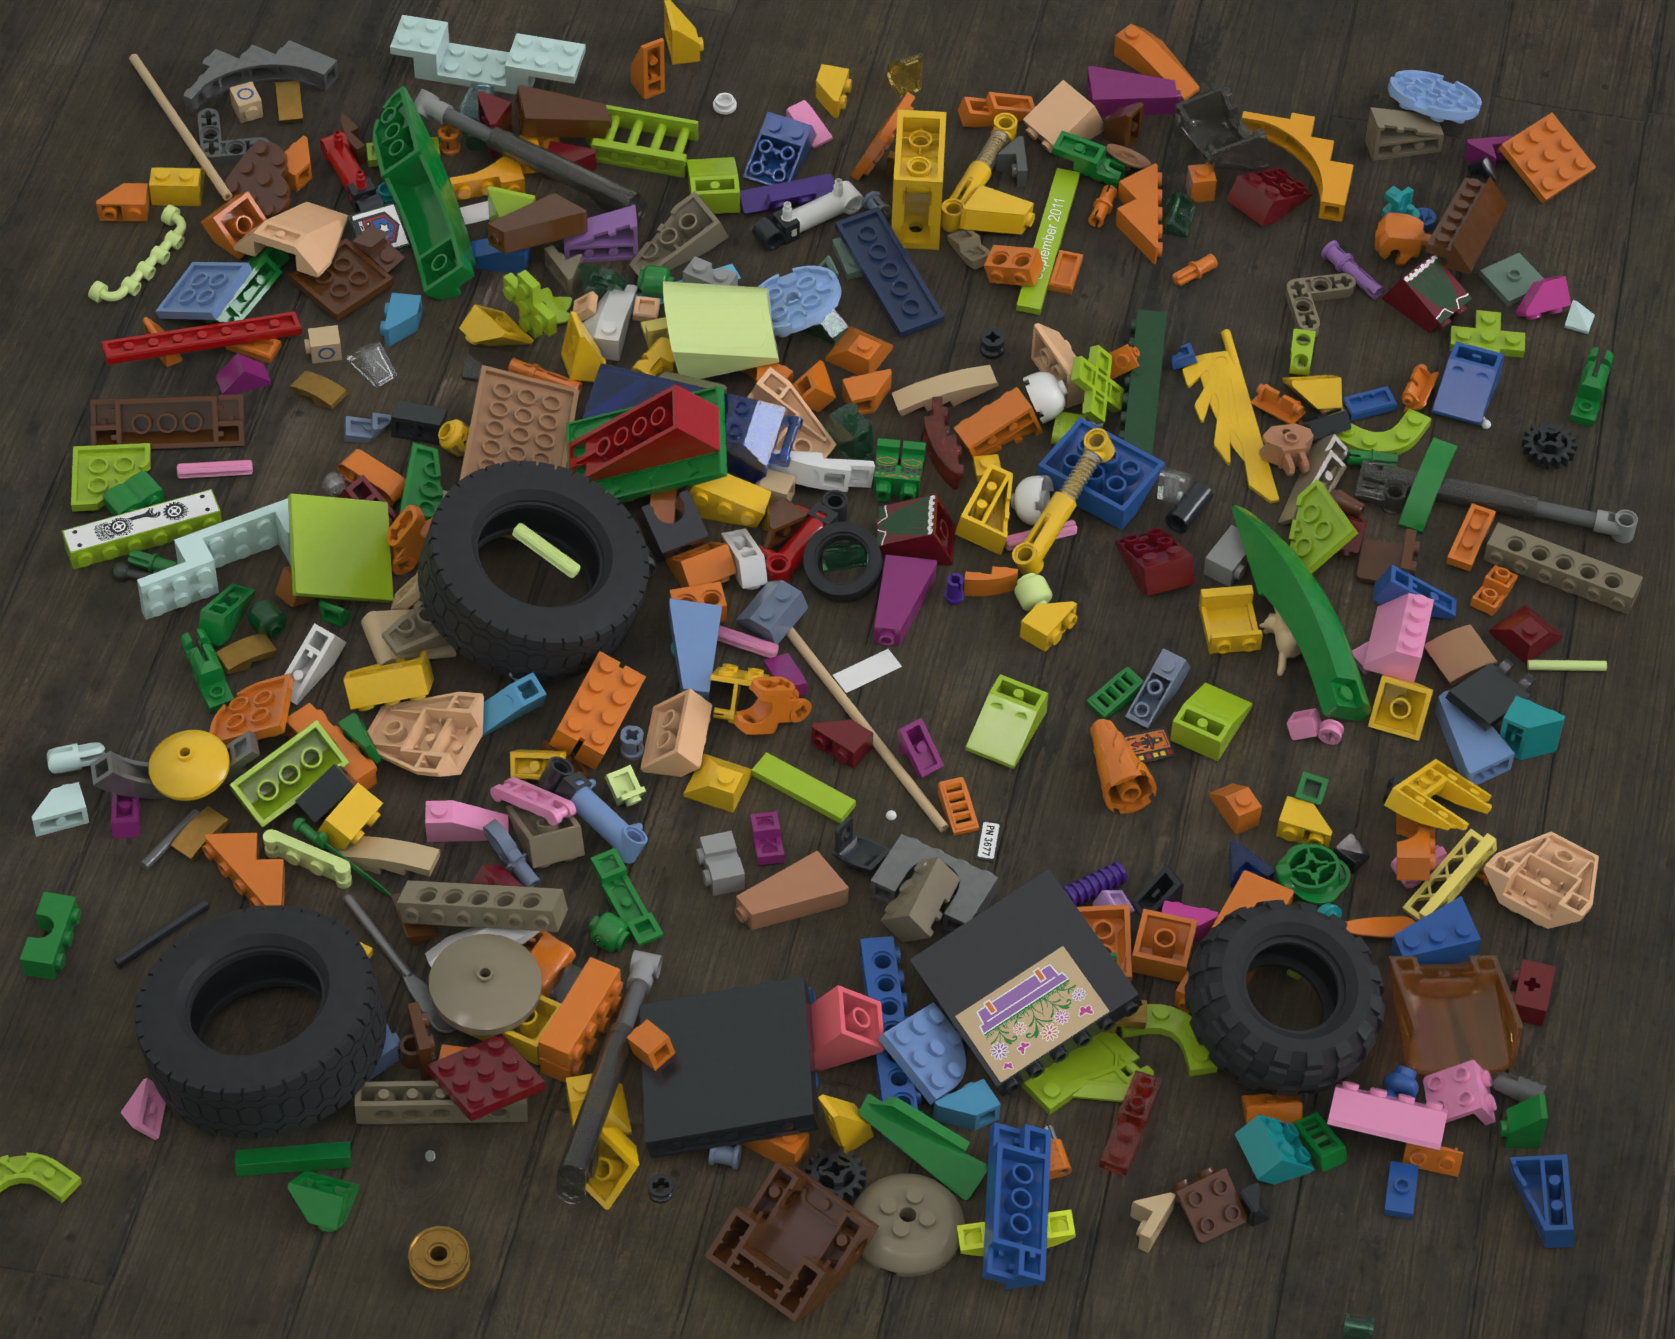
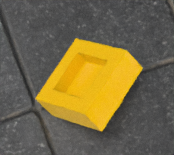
[973,454,1001,482]

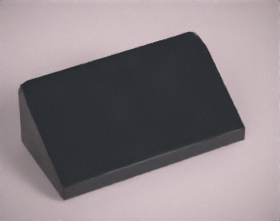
[1298,407,1351,441]

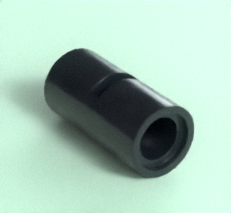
[1165,481,1213,534]

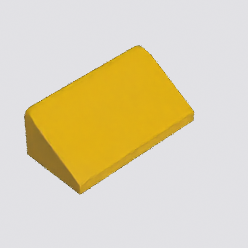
[510,750,566,780]

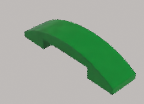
[1398,438,1458,534]
[590,848,663,947]

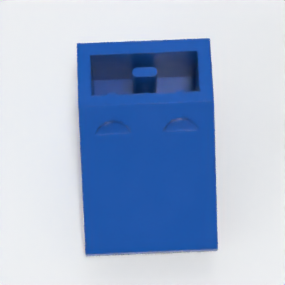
[743,112,817,186]
[1432,341,1504,425]

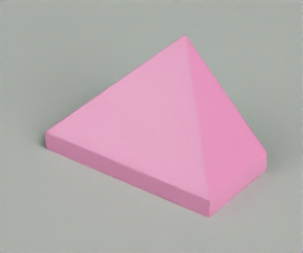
[121,1078,166,1140]

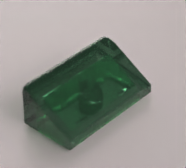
[1160,190,1197,238]
[820,541,868,572]

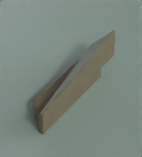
[1278,434,1348,525]

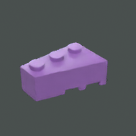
[563,205,638,263]

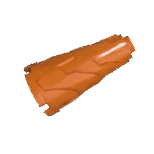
[1090,719,1157,814]

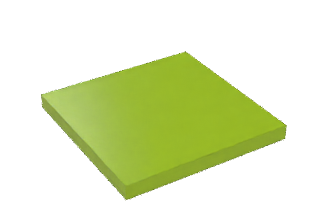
[288,493,394,603]

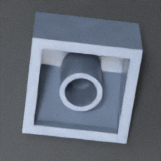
[736,580,808,644]

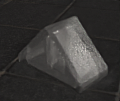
[346,342,397,388]
[1157,468,1193,504]

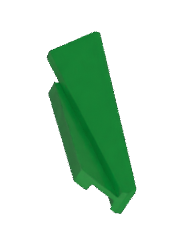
[205,246,290,324]
[858,1094,988,1201]

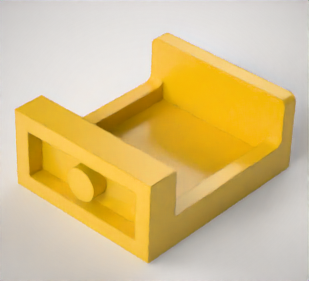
[1198,585,1263,654]

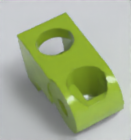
[1289,329,1316,376]

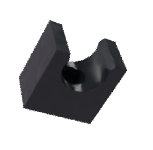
[636,490,709,563]

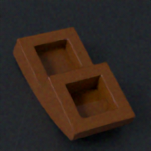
[341,114,366,165]

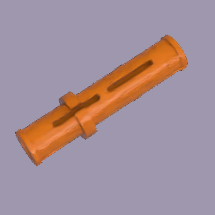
[508,358,583,395]

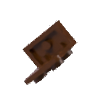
[1356,529,1420,584]
[1165,1166,1247,1243]

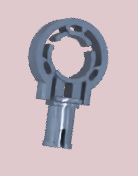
[483,819,540,887]

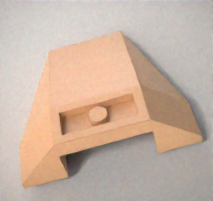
[234,202,348,277]

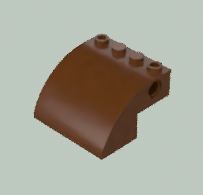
[705,1162,879,1322]

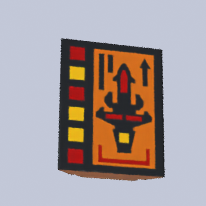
[1124,726,1176,762]

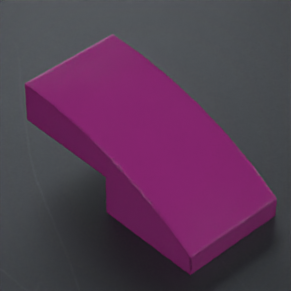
[750,811,785,866]

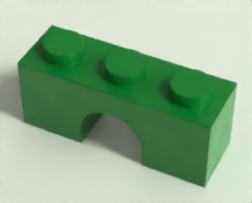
[20,892,81,980]

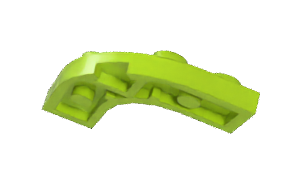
[1335,408,1432,455]
[1120,1004,1218,1076]
[0,1153,82,1203]

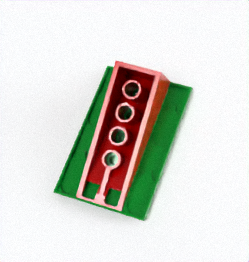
[566,384,727,504]

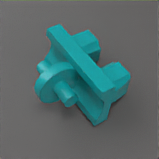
[1381,186,1420,219]

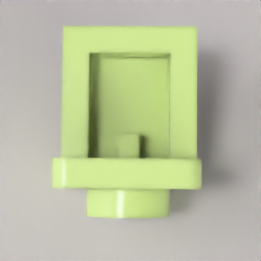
[605,765,646,807]

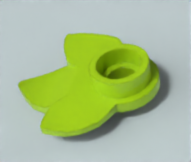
[541,287,572,324]

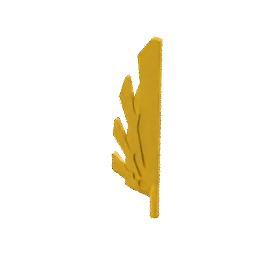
[1182,329,1279,504]

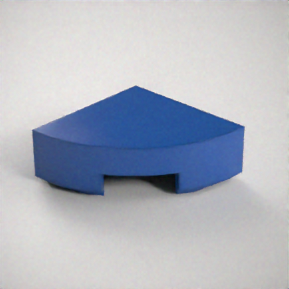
[1171,343,1197,370]

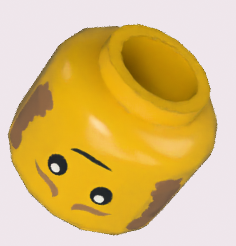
[438,419,469,457]

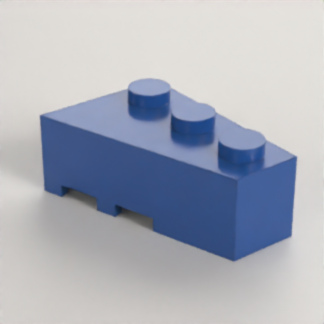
[1390,896,1481,976]

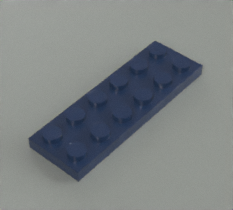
[835,207,945,338]

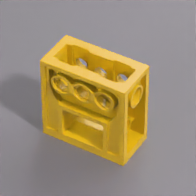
[891,110,946,250]

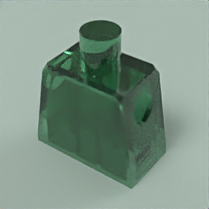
[826,403,875,460]

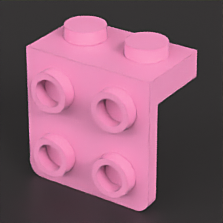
[1423,1059,1497,1126]

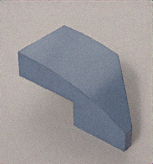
[344,413,392,443]

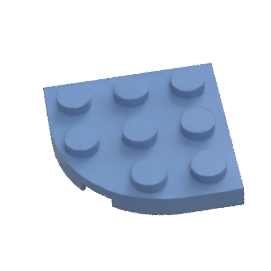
[878,1002,966,1105]

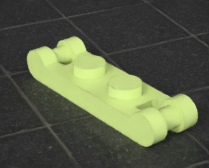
[263,829,352,889]

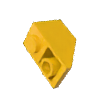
[816,64,852,118]
[1020,601,1077,652]
[1276,796,1332,848]

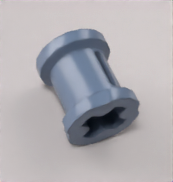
[862,191,892,220]
[620,725,644,760]
[708,1144,742,1170]

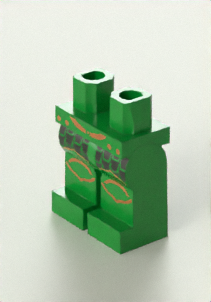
[873,438,926,502]

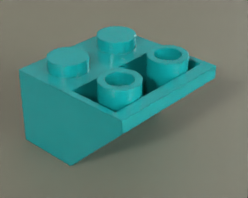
[1500,696,1565,760]
[1235,1114,1315,1185]

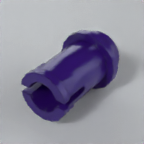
[944,573,964,605]

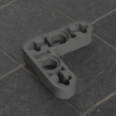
[198,108,270,166]

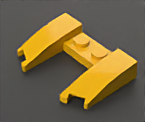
[1384,759,1492,830]

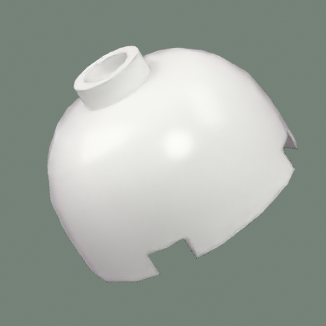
[1023,372,1068,423]
[1011,475,1054,526]

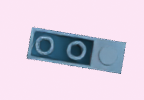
[482,673,547,737]

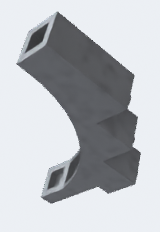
[183,40,338,116]

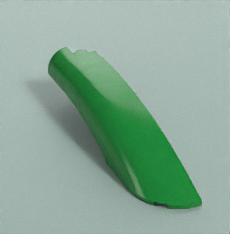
[373,86,476,300]
[1231,505,1371,722]

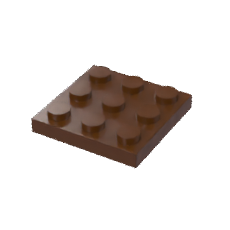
[289,238,394,321]

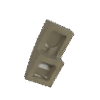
[947,229,990,270]

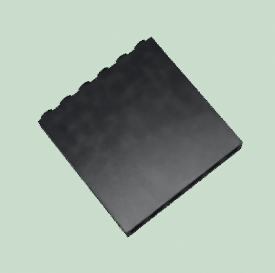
[640,976,819,1159]

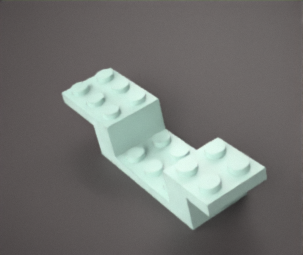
[390,15,586,94]
[137,498,291,620]

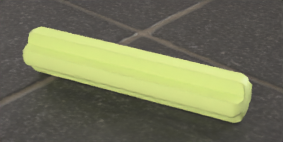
[512,523,580,578]

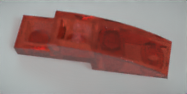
[923,397,964,490]
[1099,1070,1163,1176]

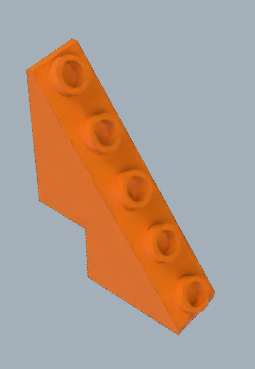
[1116,163,1163,264]
[202,833,285,910]

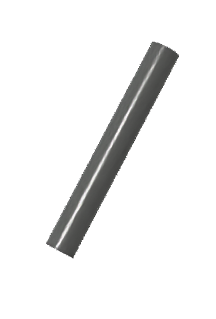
[140,809,200,870]

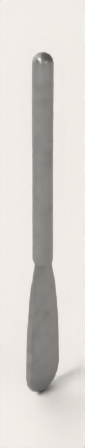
[343,894,456,1034]

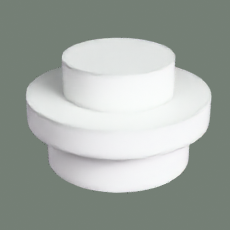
[713,93,737,115]

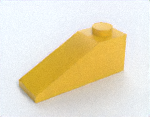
[818,1094,874,1154]

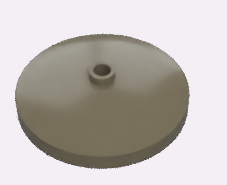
[429,934,542,1036]

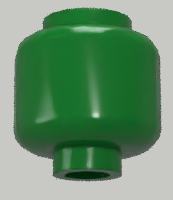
[637,265,675,298]
[588,912,631,953]

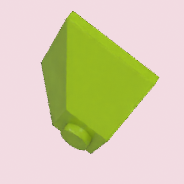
[487,186,536,223]

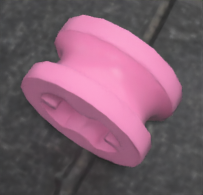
[1318,719,1344,745]

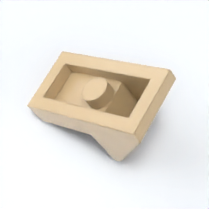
[1130,1192,1176,1253]

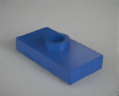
[1342,386,1397,421]
[1384,1161,1419,1219]

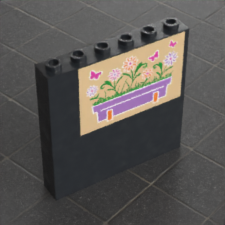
[910,869,1143,1097]

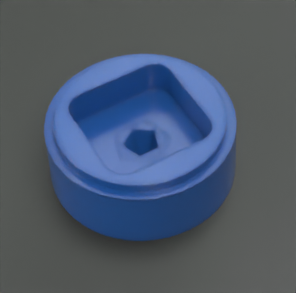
[1418,208,1436,231]

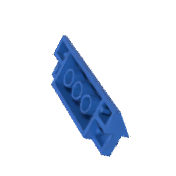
[982,1122,1051,1290]

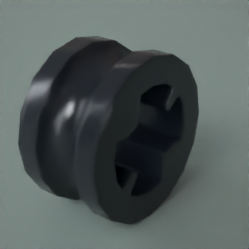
[648,1174,674,1204]

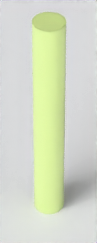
[1527,660,1607,671]

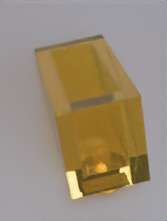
[887,53,923,98]

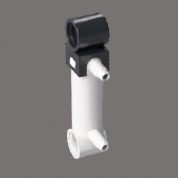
[752,178,864,251]

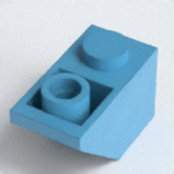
[380,293,422,346]
[933,1079,1001,1131]

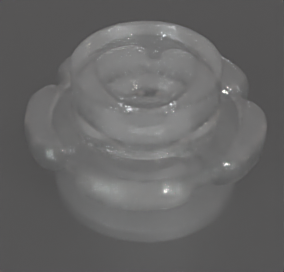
[321,472,346,495]

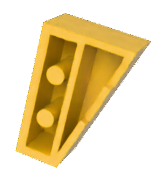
[685,473,772,528]

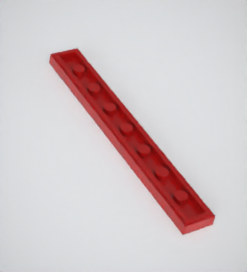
[101,312,302,365]

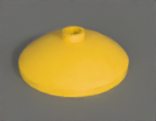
[148,730,230,801]

